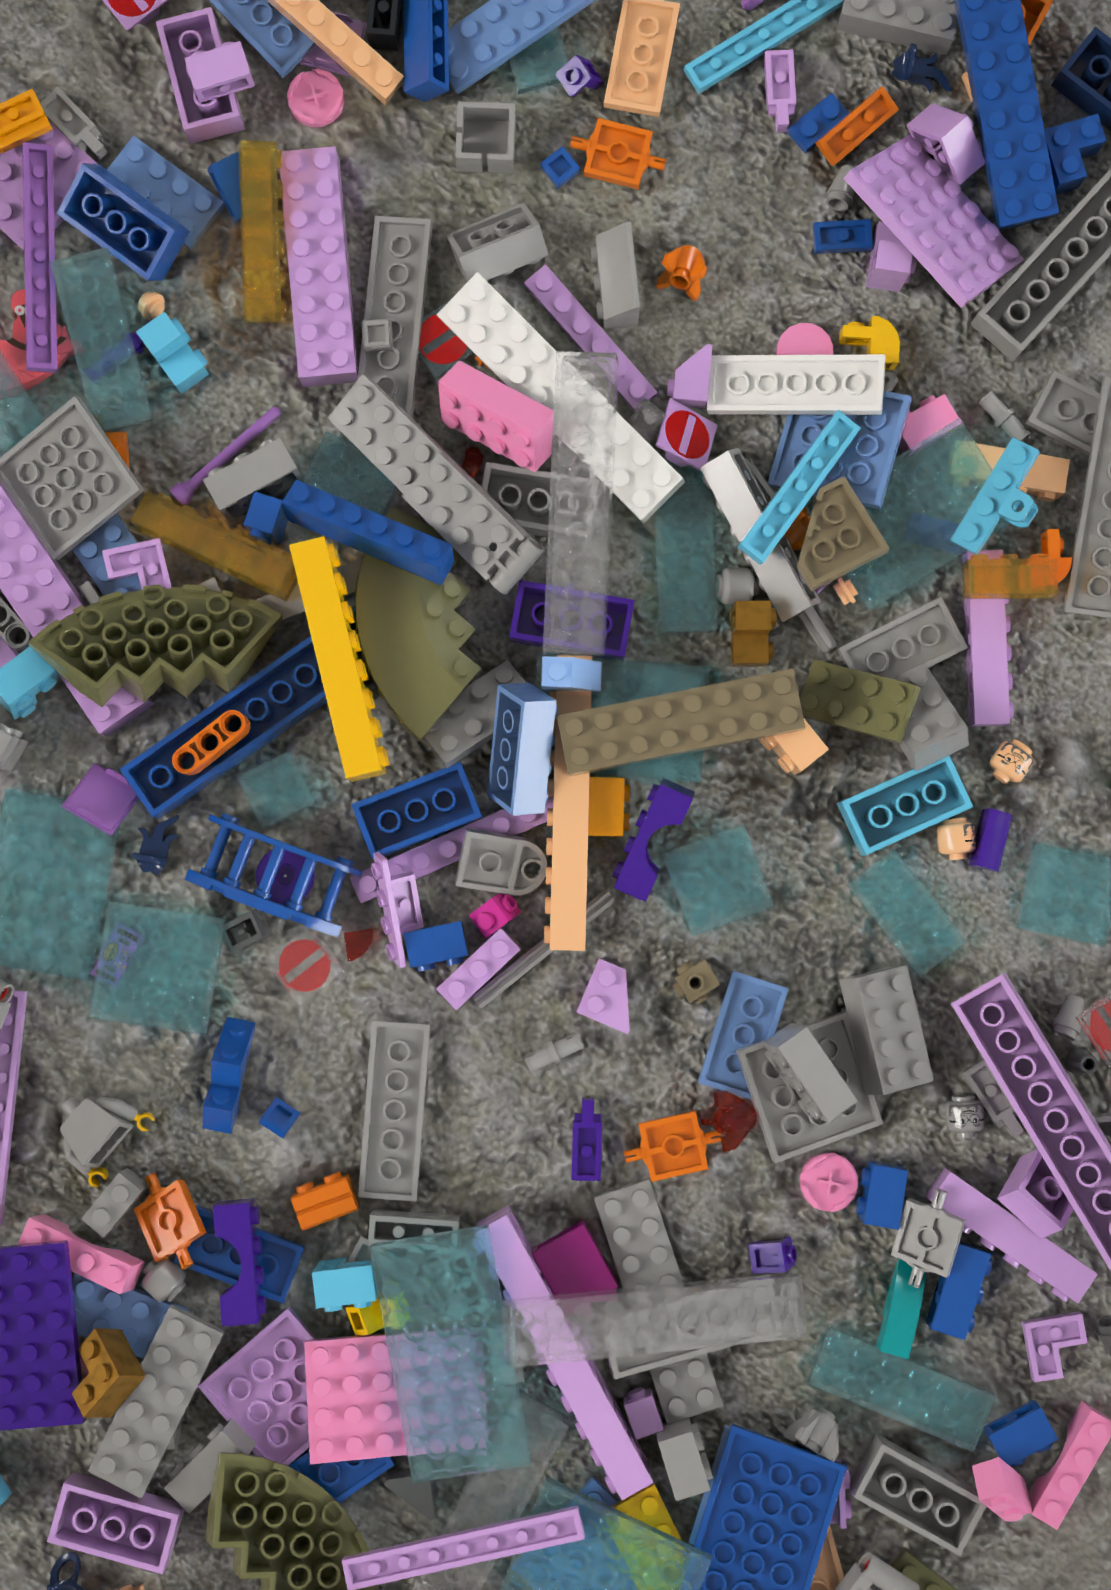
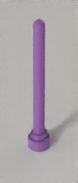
[169,407,281,507]

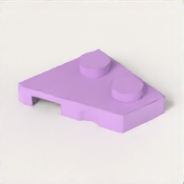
[576,958,630,1034]

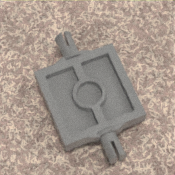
[891,1188,966,1288]

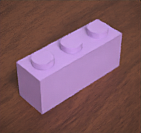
[436,928,521,1010]

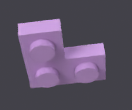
[102,538,172,589]
[1021,1311,1088,1383]

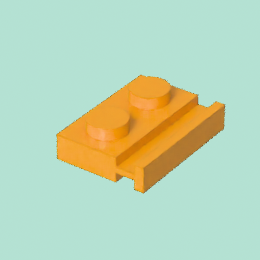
[0,89,53,154]

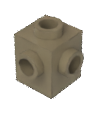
[672,959,720,1004]

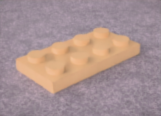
[604,0,680,117]

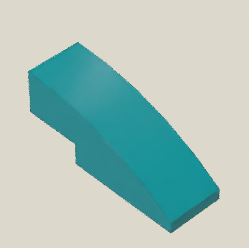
[876,1258,926,1359]

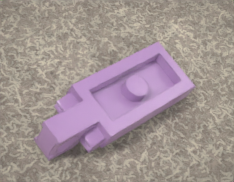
[764,49,796,132]

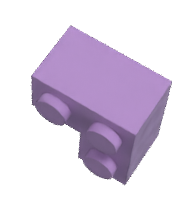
[907,103,985,185]
[866,222,917,292]

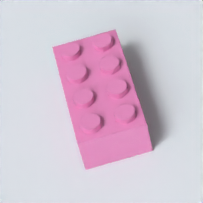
[438,360,555,472]

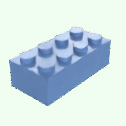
[487,683,558,816]

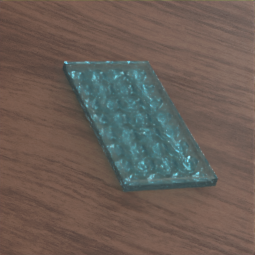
[369,1225,532,1483]

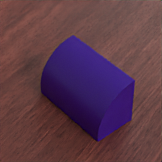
[969,808,1012,873]

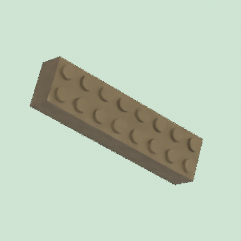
[557,668,805,776]

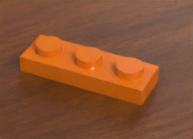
[815,86,899,166]

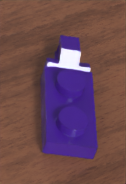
[571,1097,602,1181]

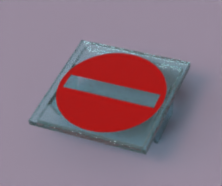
[419,300,473,379]

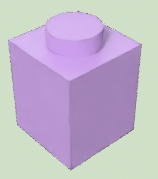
[623,1387,664,1440]

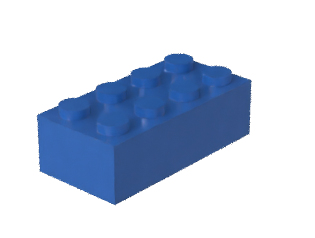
[57,163,190,281]
[351,762,483,859]

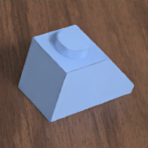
[541,656,602,692]

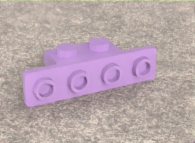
[371,852,424,968]

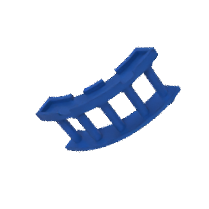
[185,813,363,937]

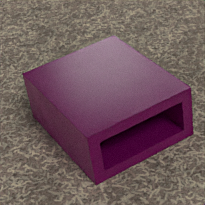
[532,1220,618,1316]

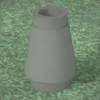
[825,165,854,211]
[1051,995,1085,1041]

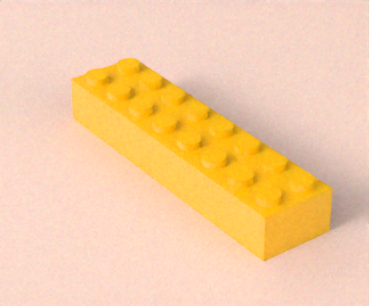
[289,536,390,782]

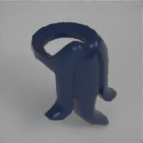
[891,43,952,93]
[131,815,179,875]
[47,1552,87,1590]

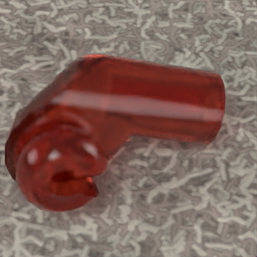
[461,447,483,478]

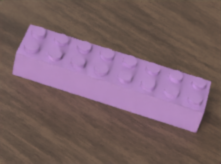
[278,146,359,387]

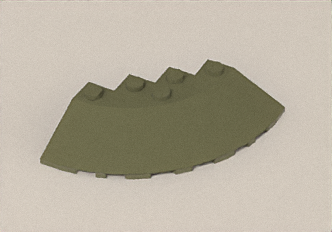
[355,507,481,741]
[28,584,283,707]
[206,1452,379,1590]

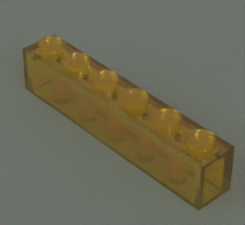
[238,140,286,324]
[130,491,298,602]

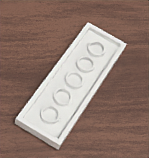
[707,354,886,415]

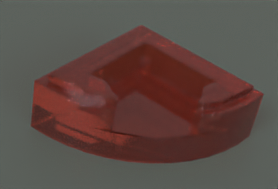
[344,928,374,962]

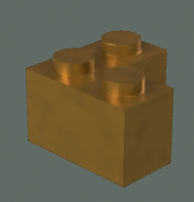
[730,600,777,667]
[72,1328,146,1418]

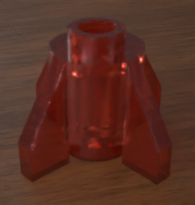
[701,1090,757,1152]

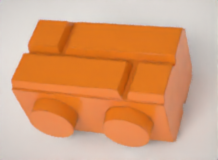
[290,1171,360,1231]

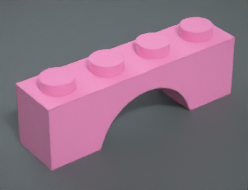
[18,1214,145,1294]
[1028,1401,1111,1530]

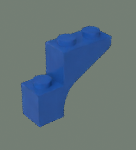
[202,1017,256,1134]

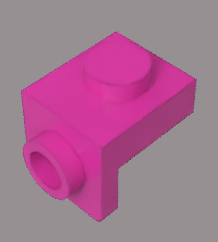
[468,893,521,939]

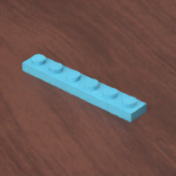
[684,0,843,94]
[737,410,861,565]

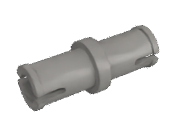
[979,391,1031,442]
[524,1032,585,1073]

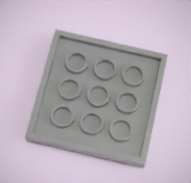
[0,396,144,560]
[736,1012,883,1163]

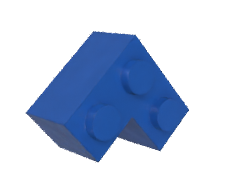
[1044,114,1106,195]

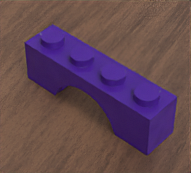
[612,778,695,902]
[213,1198,266,1327]

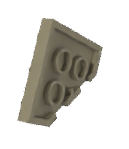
[797,476,890,592]

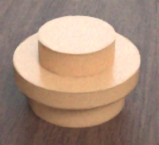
[138,291,165,320]
[833,577,858,605]

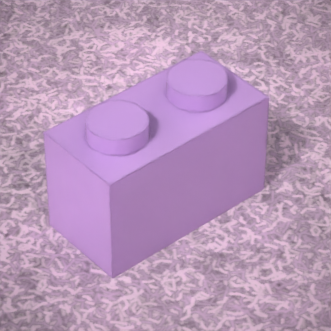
[184,41,255,103]

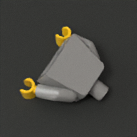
[60,1097,155,1188]

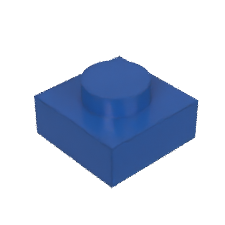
[540,146,580,189]
[259,1097,300,1138]

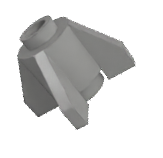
[783,1407,839,1462]

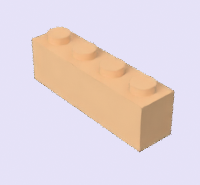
[944,440,1070,502]

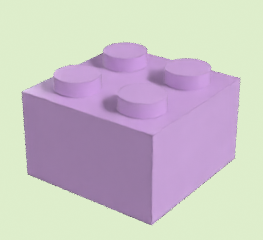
[997,1149,1073,1239]

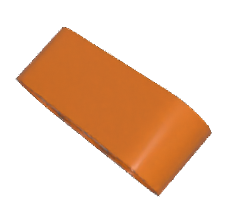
[172,710,250,776]

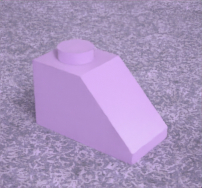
[667,344,713,409]

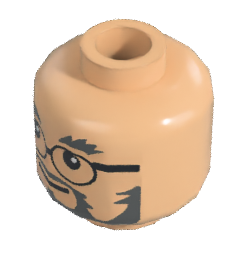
[989,739,1034,784]
[936,818,977,860]

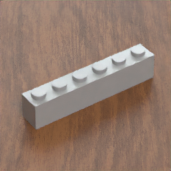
[700,448,821,622]

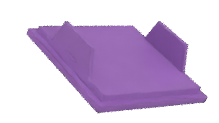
[61,763,140,836]

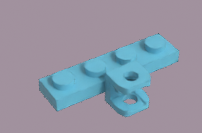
[950,437,1040,556]

